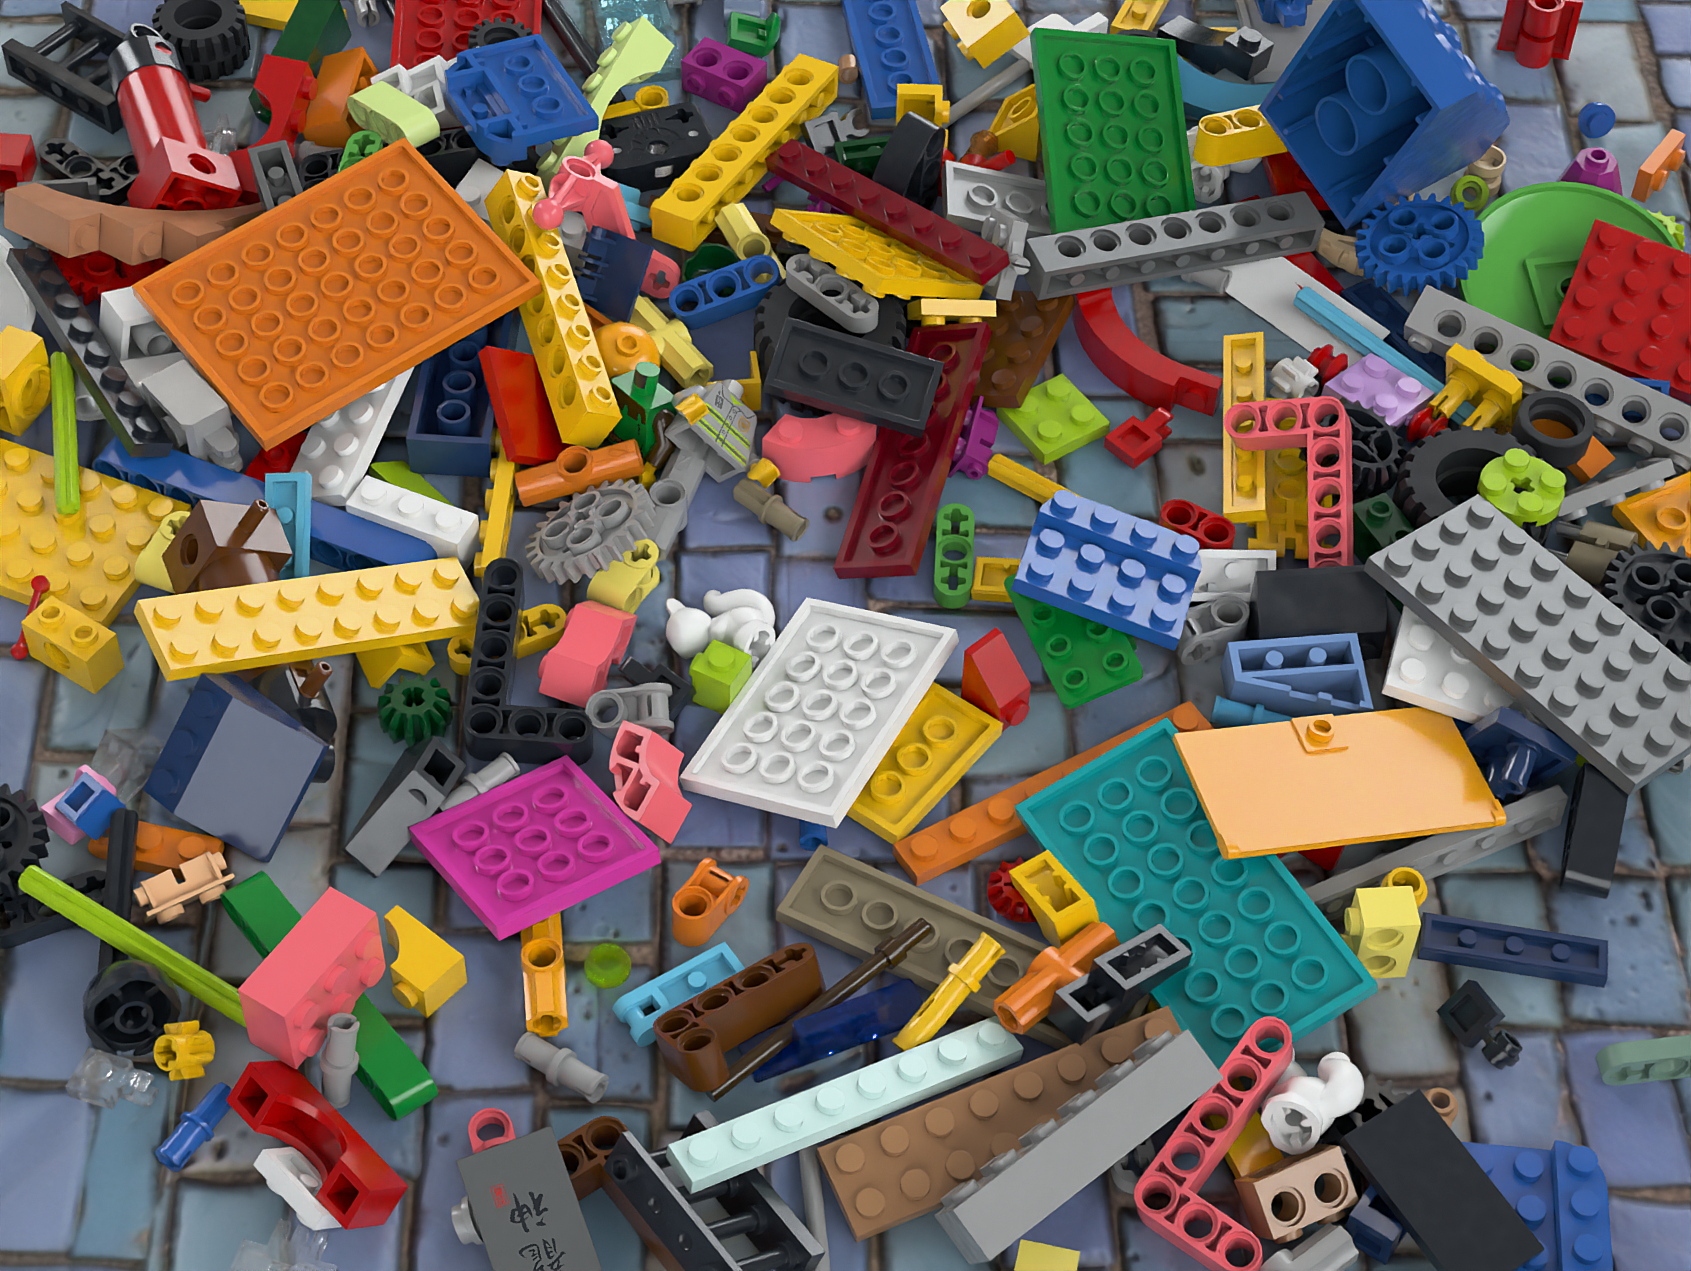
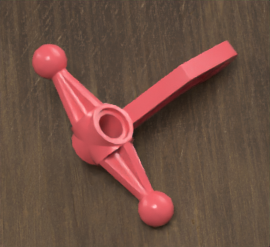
[532,139,682,298]

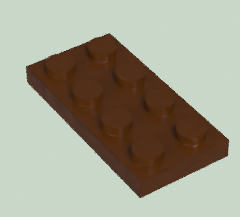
[969,290,1076,408]

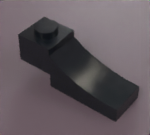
[1156,15,1275,81]
[1047,924,1193,1046]

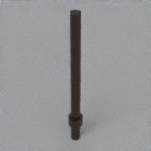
[705,918,932,1102]

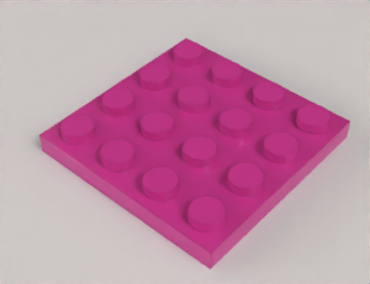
[409,755,661,941]

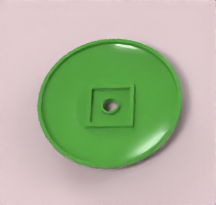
[1458,181,1681,384]

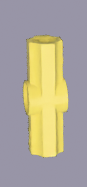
[714,202,786,284]
[620,294,714,389]

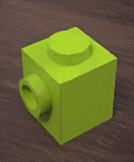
[689,639,752,715]

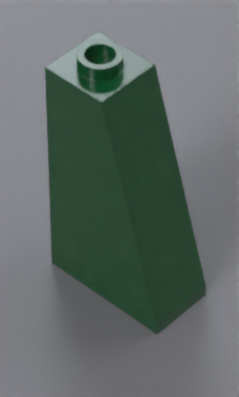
[248,0,352,125]

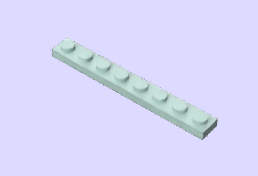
[666,1016,1024,1194]

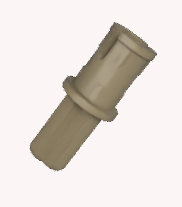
[733,478,810,542]

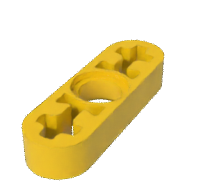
[447,604,567,676]

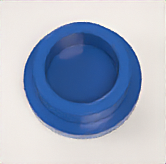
[1578,102,1615,138]

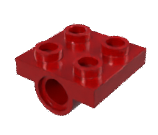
[1496,0,1583,69]

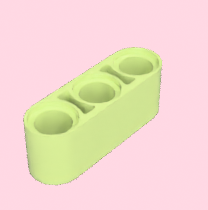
[347,81,440,149]

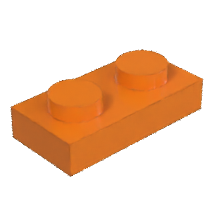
[1631,128,1686,203]

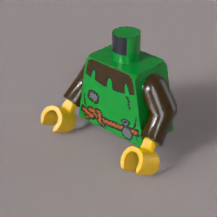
[606,362,677,493]

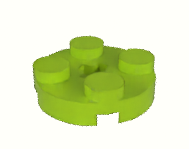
[1477,448,1566,527]

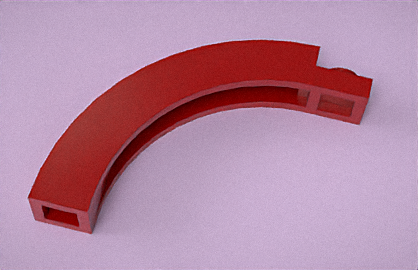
[1072,287,1223,417]

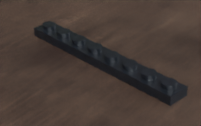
[6,247,173,457]

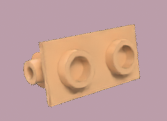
[133,851,235,924]

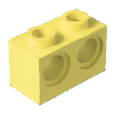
[1339,886,1421,979]

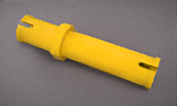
[891,932,1006,1052]

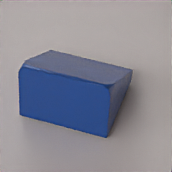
[55,771,126,840]

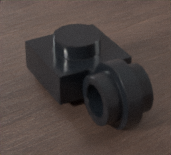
[1436,979,1523,1070]

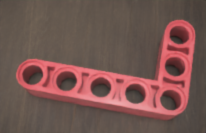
[1224,396,1354,568]
[1134,1017,1293,1271]

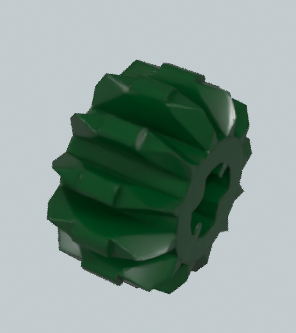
[377,672,453,747]

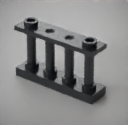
[1,1,126,135]
[603,1110,826,1271]

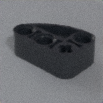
[872,111,946,211]
[1560,762,1629,899]

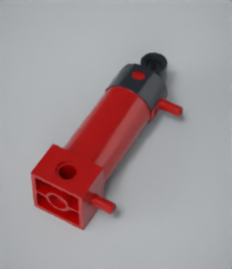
[107,23,248,211]

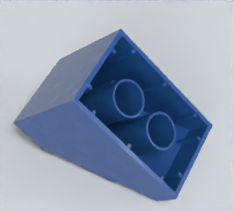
[1258,0,1510,230]

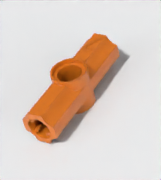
[514,439,645,507]
[993,921,1121,1035]

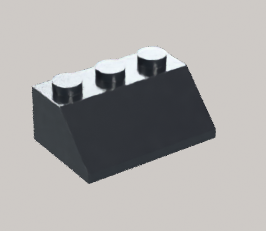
[1247,565,1387,661]

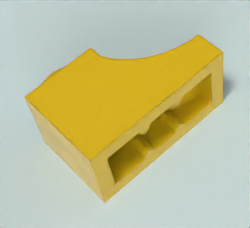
[1009,850,1101,949]
[384,905,467,1018]

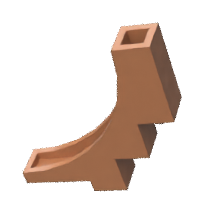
[4,183,264,266]

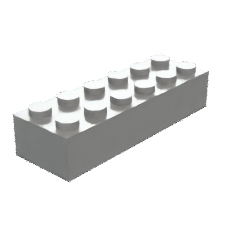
[934,1029,1224,1265]

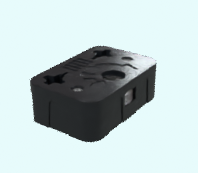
[599,102,714,193]

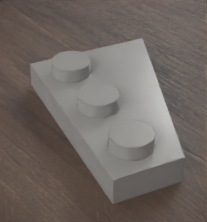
[1556,458,1676,522]

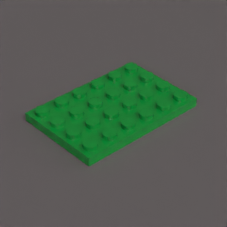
[1030,27,1196,235]

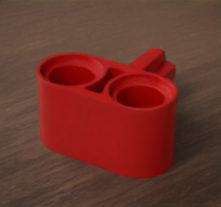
[1158,499,1236,550]

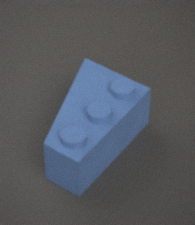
[1220,633,1373,718]

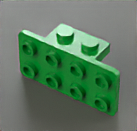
[1004,573,1143,709]

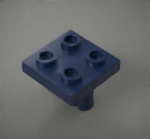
[1460,706,1578,805]

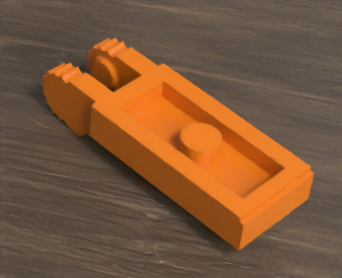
[87,821,225,880]

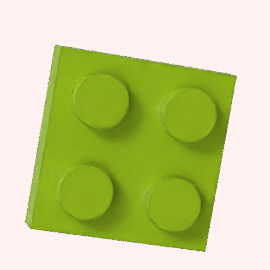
[997,373,1110,465]

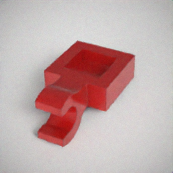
[1104,407,1174,470]

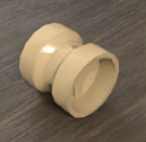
[1464,145,1506,197]

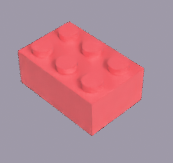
[238,887,386,1069]

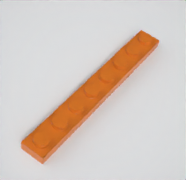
[892,701,1214,887]

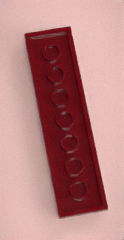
[833,322,992,579]

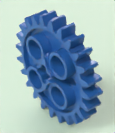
[1355,193,1485,297]

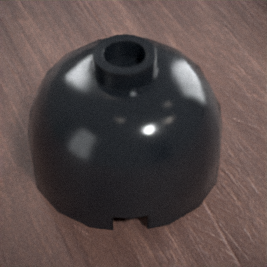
[83,959,182,1056]

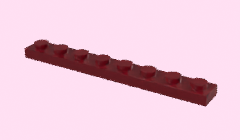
[765,138,1010,286]

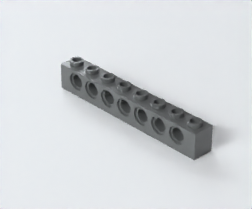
[1023,191,1325,300]

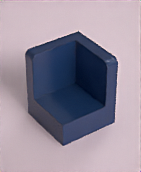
[1345,1184,1407,1265]

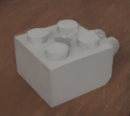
[141,358,243,472]

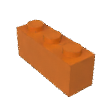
[302,46,380,148]

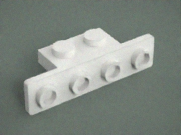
[1191,549,1276,607]

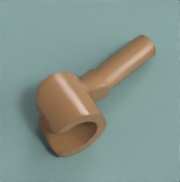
[838,54,858,84]

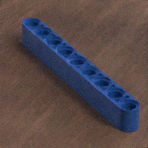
[92,435,438,572]

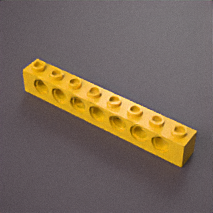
[649,53,839,252]
[484,169,622,449]

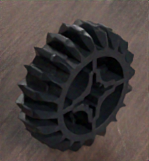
[1298,397,1407,501]

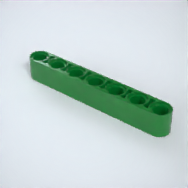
[220,870,438,1122]

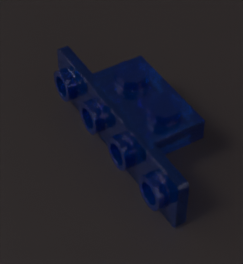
[738,979,924,1083]

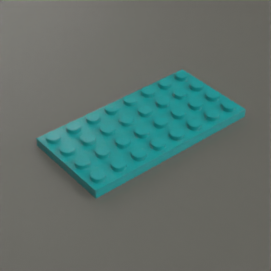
[1014,717,1378,1079]

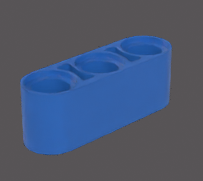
[669,254,783,330]

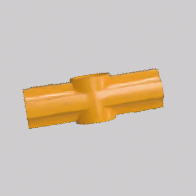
[520,912,568,1037]

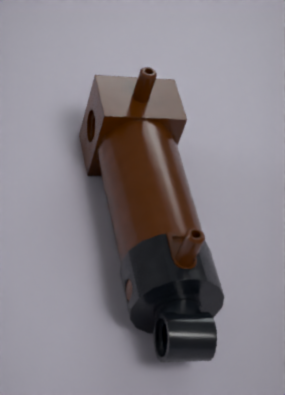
[162,499,338,783]

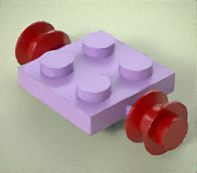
[1307,344,1448,443]

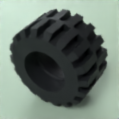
[152,0,251,82]

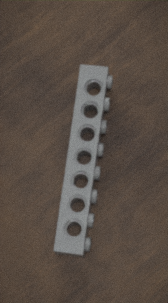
[1404,285,1691,474]

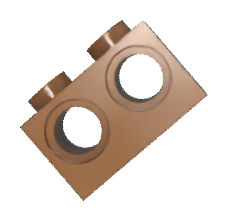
[1234,1144,1359,1244]

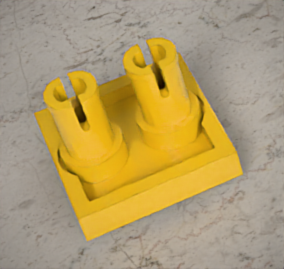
[1426,343,1522,435]

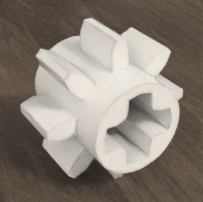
[1269,356,1319,399]

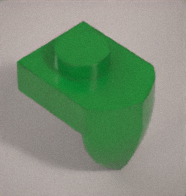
[726,11,780,57]

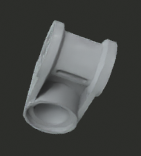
[1177,596,1249,665]
[585,683,674,739]

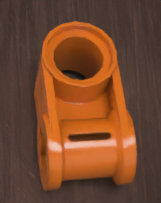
[672,857,749,947]

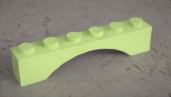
[536,16,674,196]

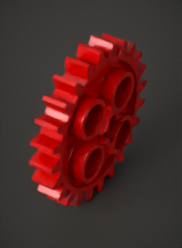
[48,249,172,307]

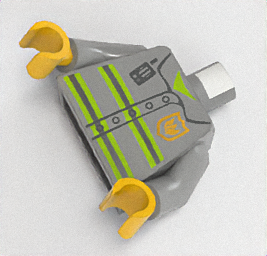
[664,379,780,489]

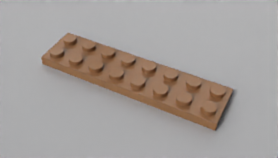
[816,1006,1197,1243]

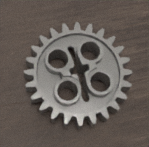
[525,479,657,585]

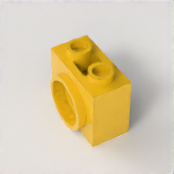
[940,0,1031,69]
[0,325,52,437]

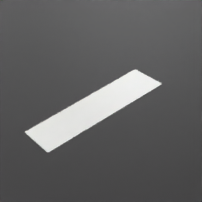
[1221,257,1390,368]

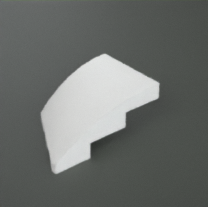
[370,46,479,129]

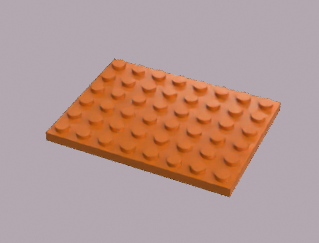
[131,137,542,451]

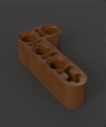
[653,943,826,1092]
[557,1116,685,1271]

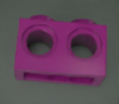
[681,37,767,114]

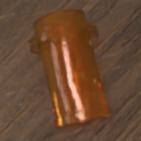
[958,130,998,162]

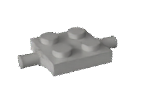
[980,207,1030,301]

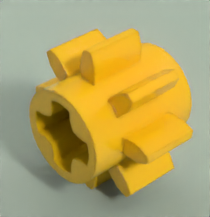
[154,1020,215,1081]

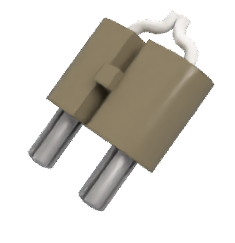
[1545,520,1638,588]

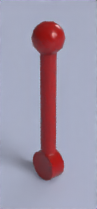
[10,575,50,660]

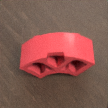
[762,413,877,483]
[538,600,638,708]
[609,720,692,844]

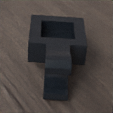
[618,656,696,722]

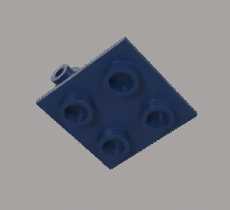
[573,225,654,323]

